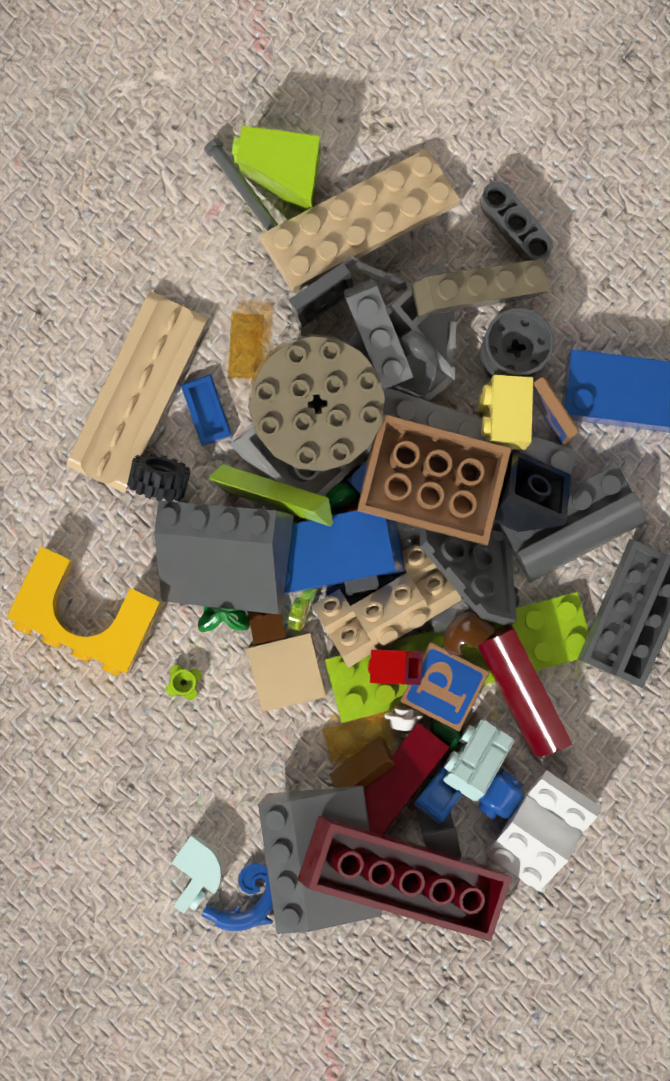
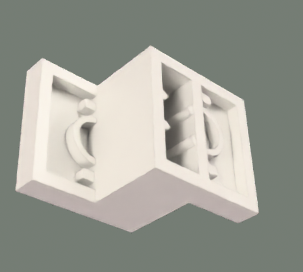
[485,770,602,891]

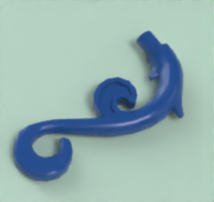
[201,863,273,931]

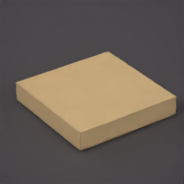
[247,633,326,712]

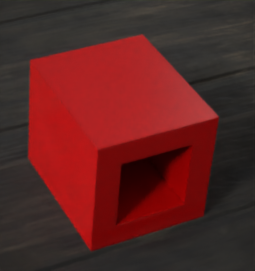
[368,650,422,685]

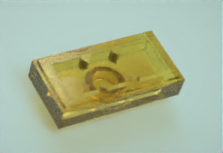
[227,313,264,380]

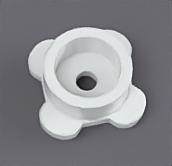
[384,705,423,731]

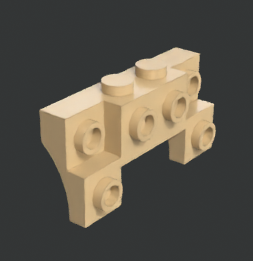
[311,541,462,668]

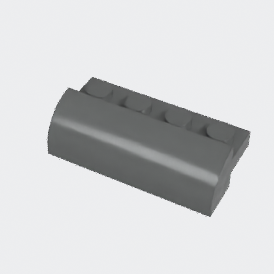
[501,464,646,583]
[577,539,670,688]

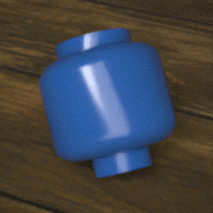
[477,768,524,819]

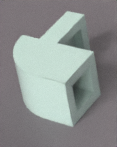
[172,833,223,914]

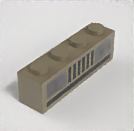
[411,259,550,317]

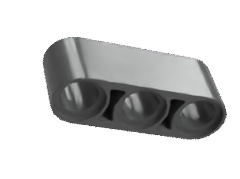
[480,181,553,264]

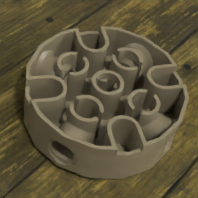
[248,334,385,471]

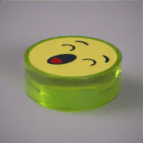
[288,597,310,631]

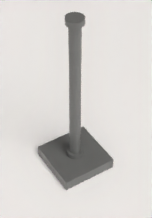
[204,138,353,328]

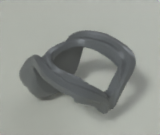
[391,331,438,398]

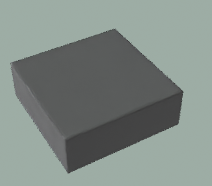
[344,576,379,597]

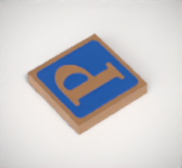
[533,377,579,446]
[400,642,489,732]

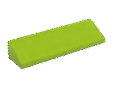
[209,464,333,527]

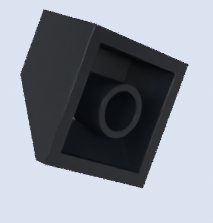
[494,449,571,532]

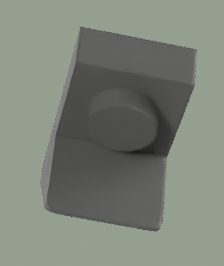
[414,800,462,858]

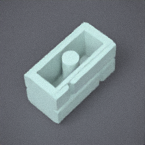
[443,720,514,801]

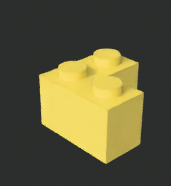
[476,375,533,450]

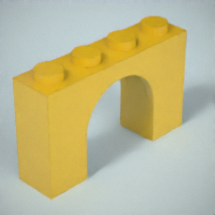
[6,546,162,677]

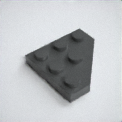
[419,528,517,626]

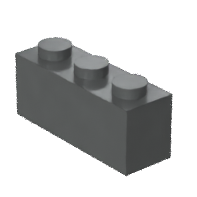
[343,278,413,389]

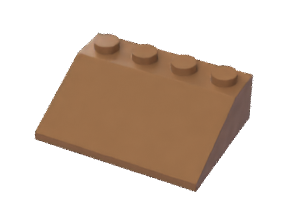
[357,414,511,545]

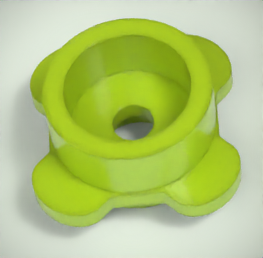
[166,665,202,700]

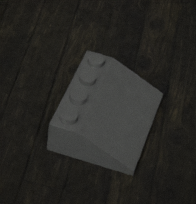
[154,501,294,615]
[258,785,382,934]

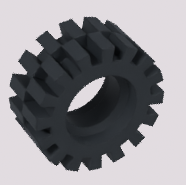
[127,454,191,502]

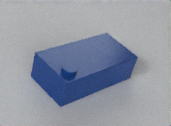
[562,349,670,433]
[284,511,405,595]

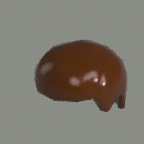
[443,612,496,655]

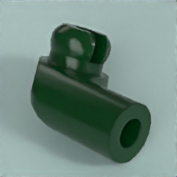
[430,717,463,747]

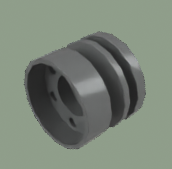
[480,308,554,382]

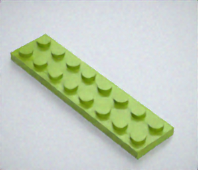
[325,592,589,723]

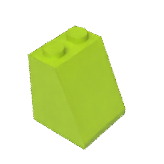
[232,125,321,212]

